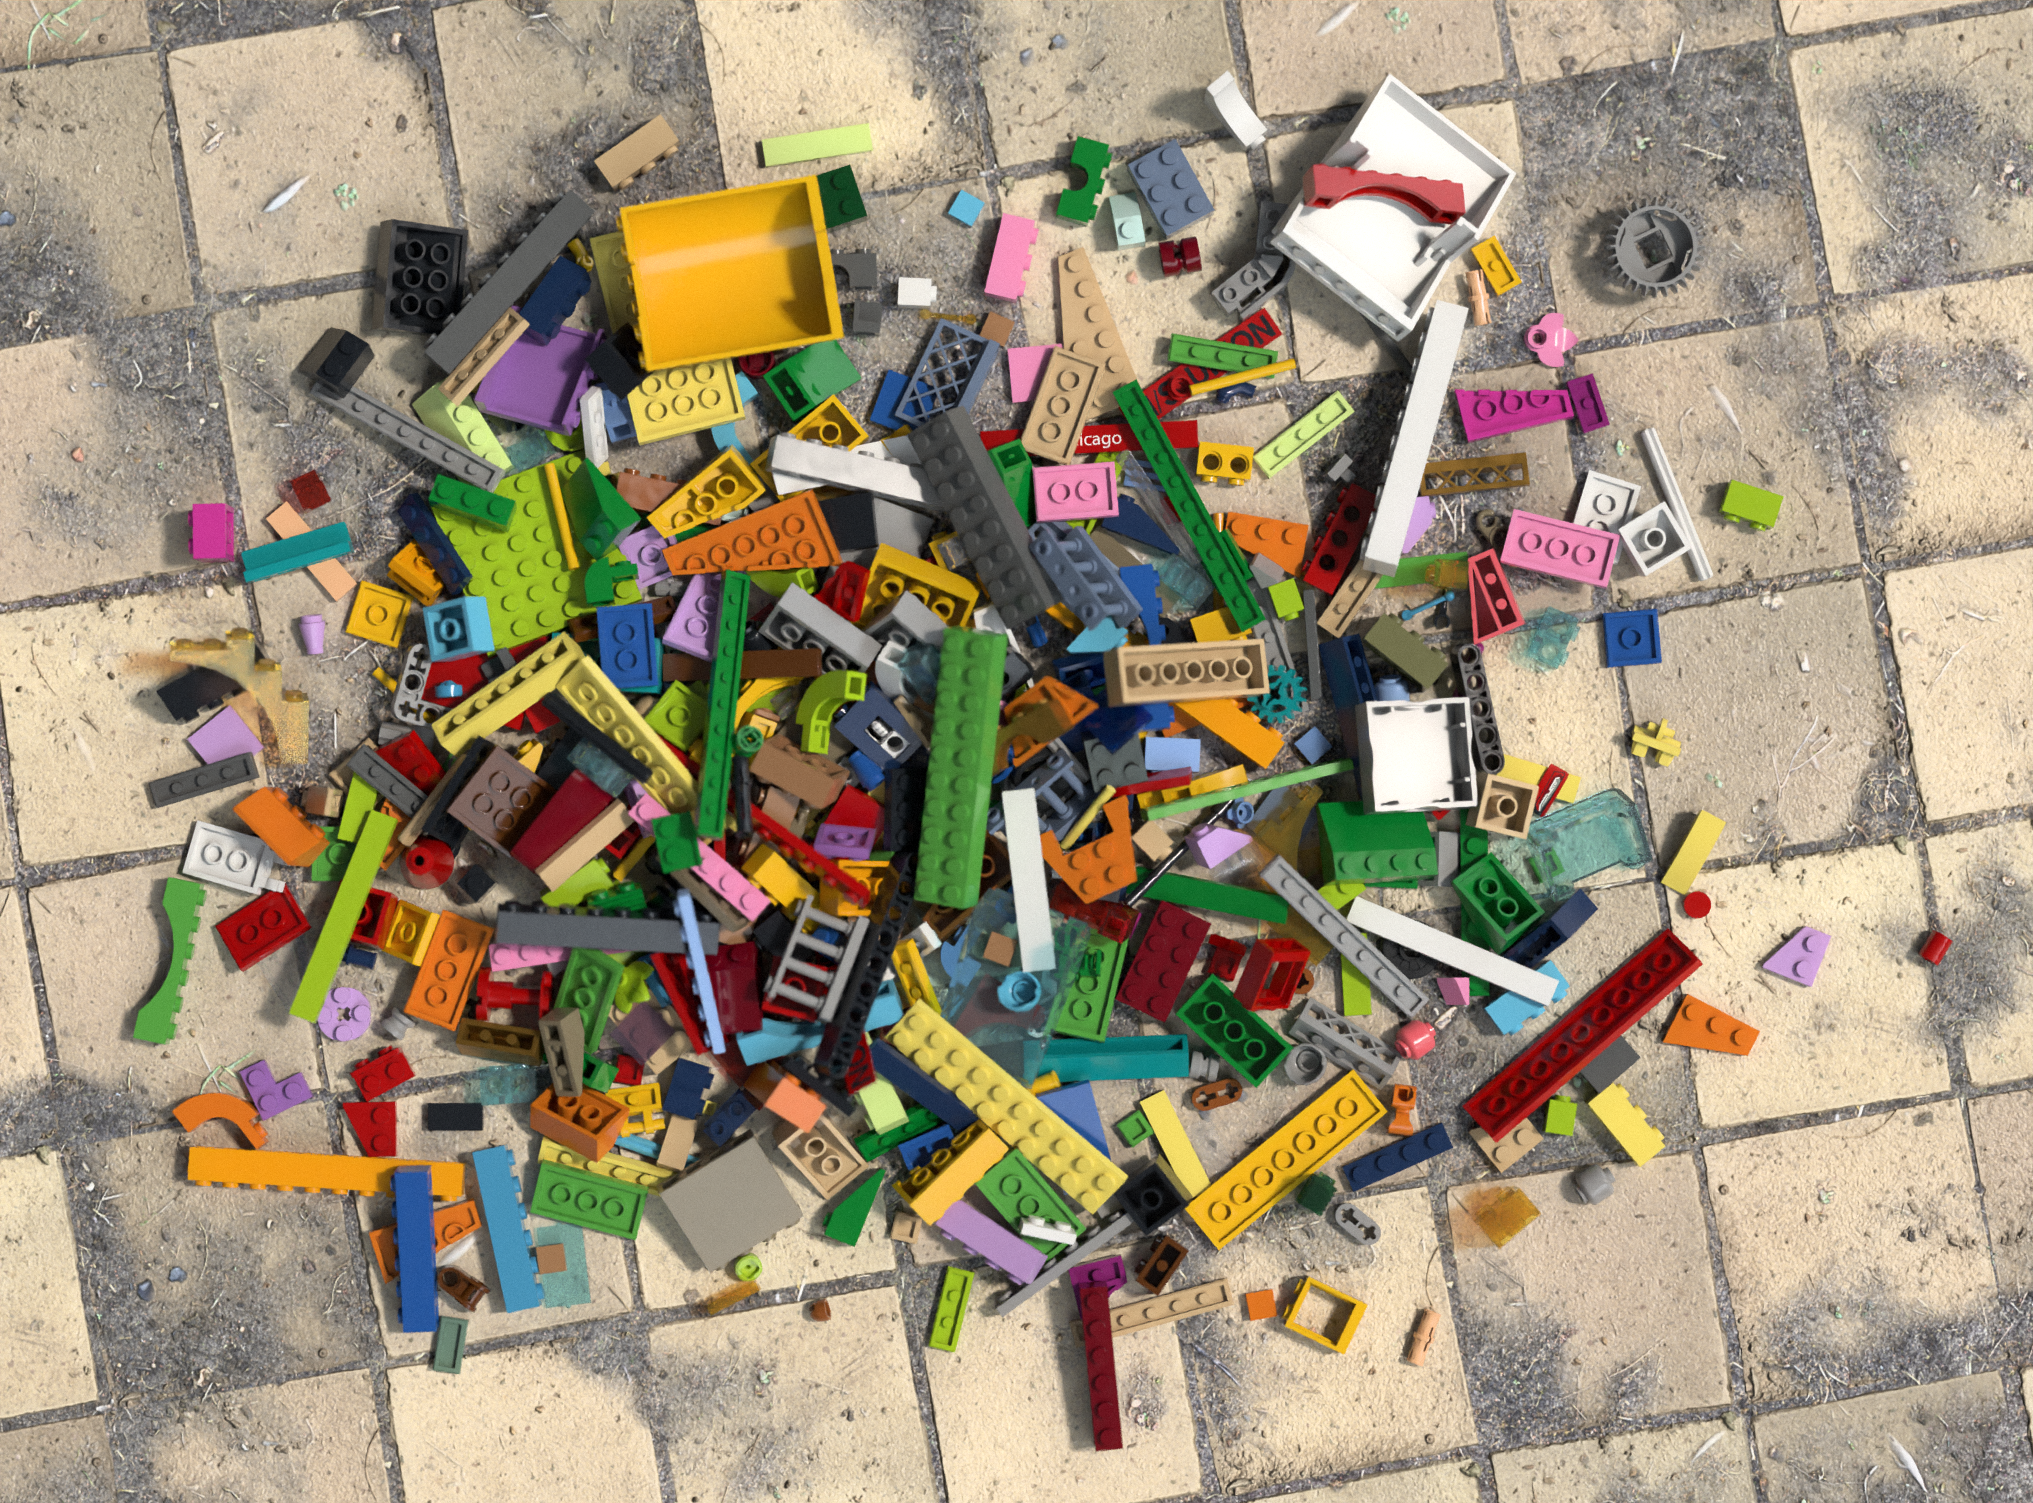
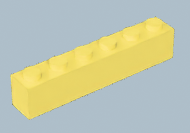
[431,632,585,758]

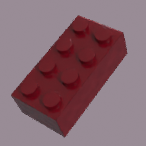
[1115,900,1212,1022]

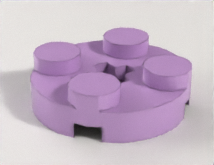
[317,987,371,1041]

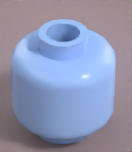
[1374,674,1410,702]

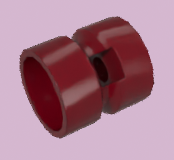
[1158,236,1202,278]
[739,351,776,380]

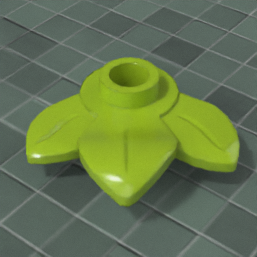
[615,961,654,1014]

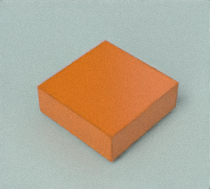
[1245,1289,1277,1321]

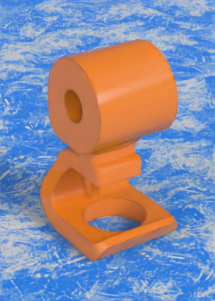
[1386,1083,1417,1136]

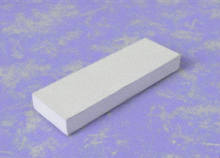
[580,386,609,468]

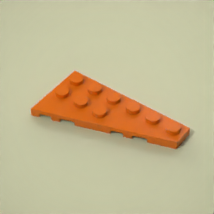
[662,489,843,575]

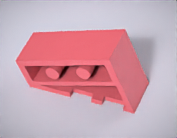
[1468,548,1526,645]

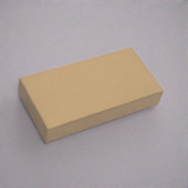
[656,1113,699,1172]

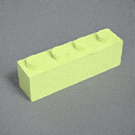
[854,1031,909,1135]

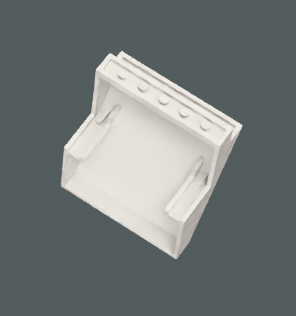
[1270,74,1516,342]

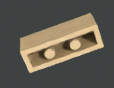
[594,114,681,191]

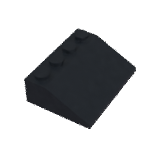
[371,219,468,336]

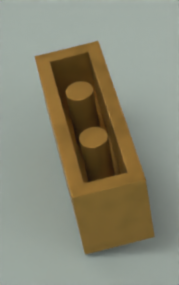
[455,1018,545,1067]

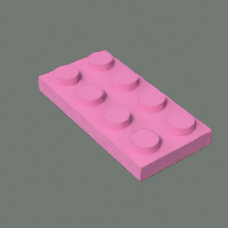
[1500,509,1620,589]

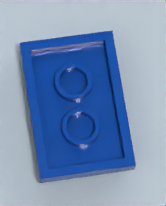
[596,603,658,689]

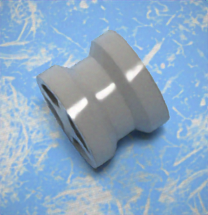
[381,1006,416,1040]

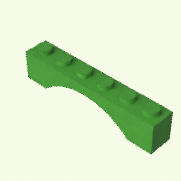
[133,877,207,1044]

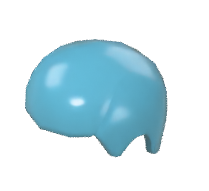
[997,970,1042,1013]

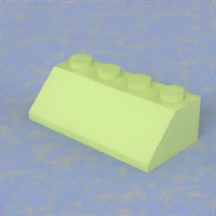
[412,378,515,488]

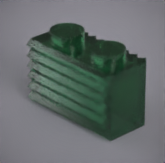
[1295,1171,1337,1216]

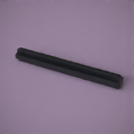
[541,692,653,784]

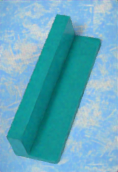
[241,522,355,584]

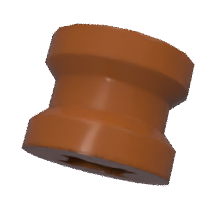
[1295,968,1314,994]

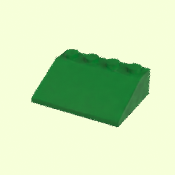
[1316,801,1438,885]

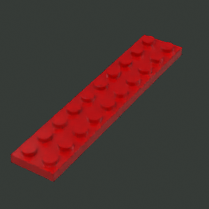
[1462,928,1703,1143]

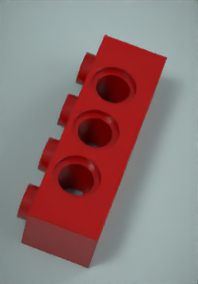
[1300,483,1377,597]

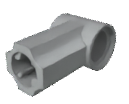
[378,721,435,752]

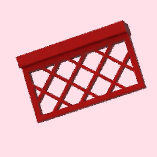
[651,952,732,1056]

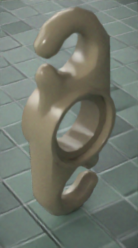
[1476,509,1518,568]
[783,800,810,863]

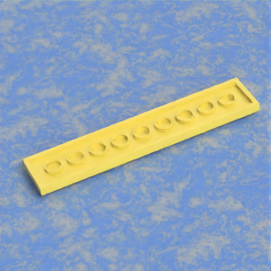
[884,998,1128,1215]

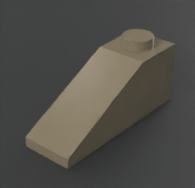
[538,1008,584,1097]

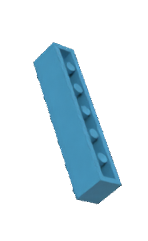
[472,1144,545,1313]

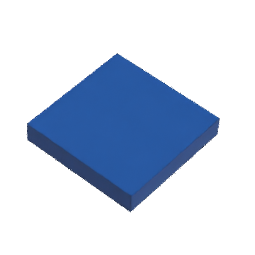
[870,370,937,431]
[1602,609,1662,668]

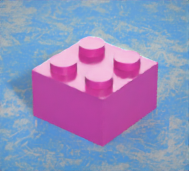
[188,503,234,563]

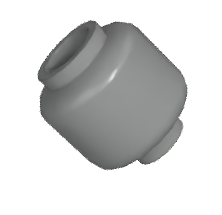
[1573,1164,1616,1205]

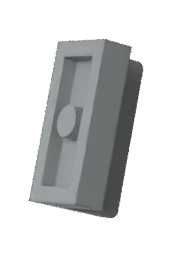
[1418,832,1460,887]

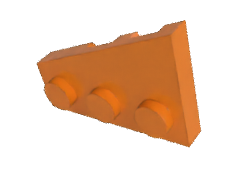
[1661,994,1760,1056]

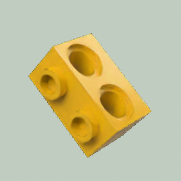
[1195,441,1254,486]

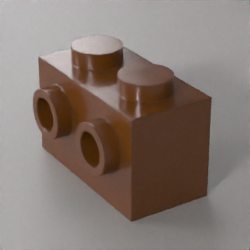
[1133,1233,1189,1296]

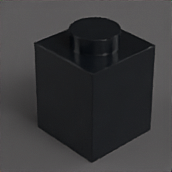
[457,864,498,903]

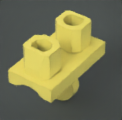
[1631,718,1681,767]

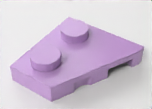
[1761,926,1831,987]

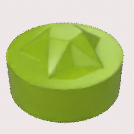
[734,1253,762,1281]

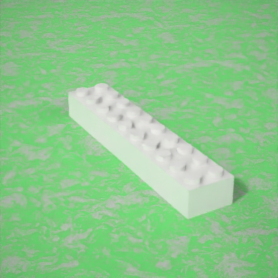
[1359,300,1469,577]

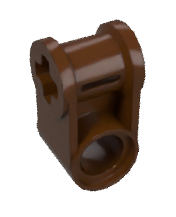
[438,1265,491,1313]

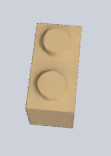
[1131,820,1173,862]

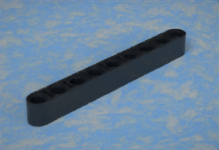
[813,850,919,1079]

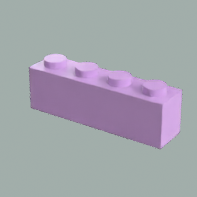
[936,1200,1048,1285]

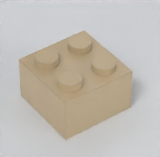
[1466,772,1539,839]

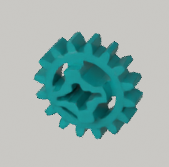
[1247,665,1307,724]

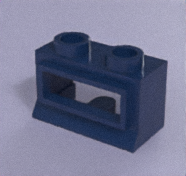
[704,1084,763,1147]

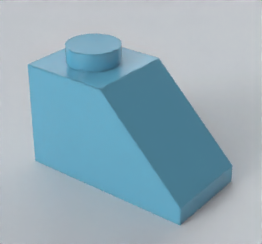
[1067,615,1128,654]

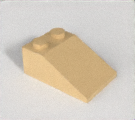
[771,1110,869,1200]

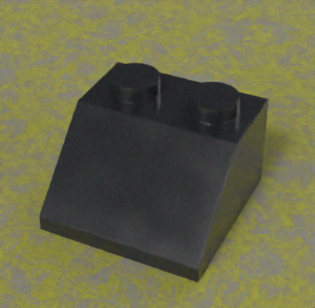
[585,322,654,400]
[299,327,375,399]

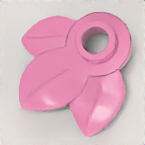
[1524,313,1578,367]

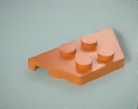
[1004,676,1099,767]

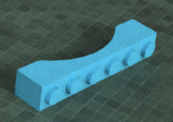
[736,979,904,1066]

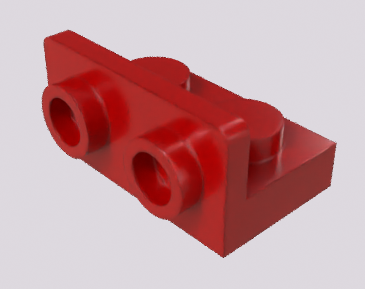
[350,1045,416,1102]

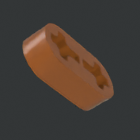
[1191,1078,1242,1111]

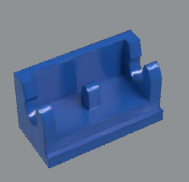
[898,1124,955,1171]

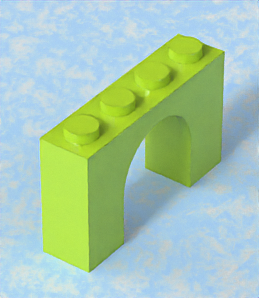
[539,856,650,967]

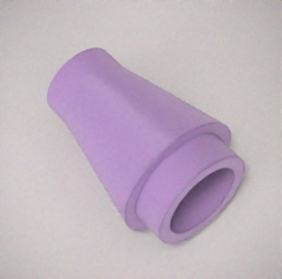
[298,614,325,654]

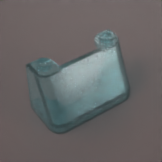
[1525,788,1653,903]

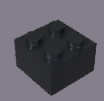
[1113,1153,1193,1236]

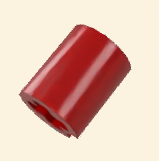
[1918,930,1953,966]

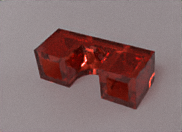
[1049,881,1140,944]

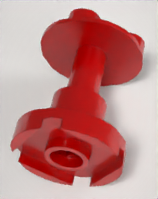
[476,967,553,1022]

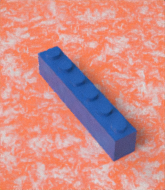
[391,1165,440,1333]

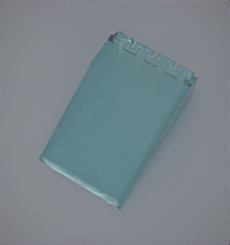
[940,888,1091,1090]

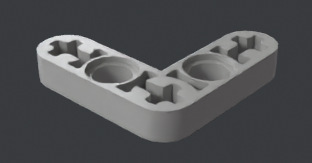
[391,643,453,729]

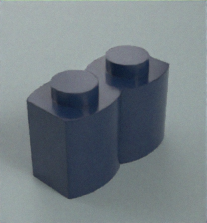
[663,1058,715,1120]

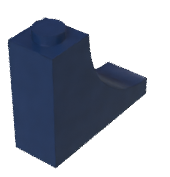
[1501,888,1598,969]

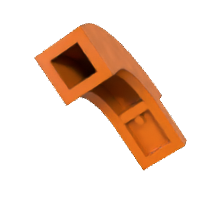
[172,1092,269,1150]

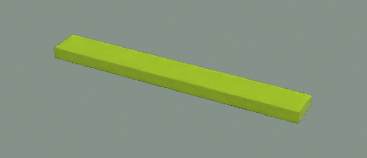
[289,809,398,1024]

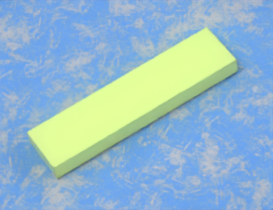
[762,123,873,168]
[1253,390,1355,479]

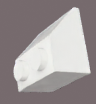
[1617,501,1692,576]

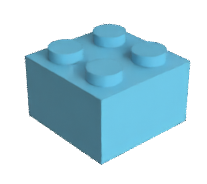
[423,597,495,662]

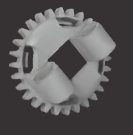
[1604,197,1705,299]

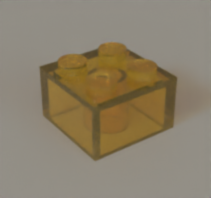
[1473,1186,1541,1249]

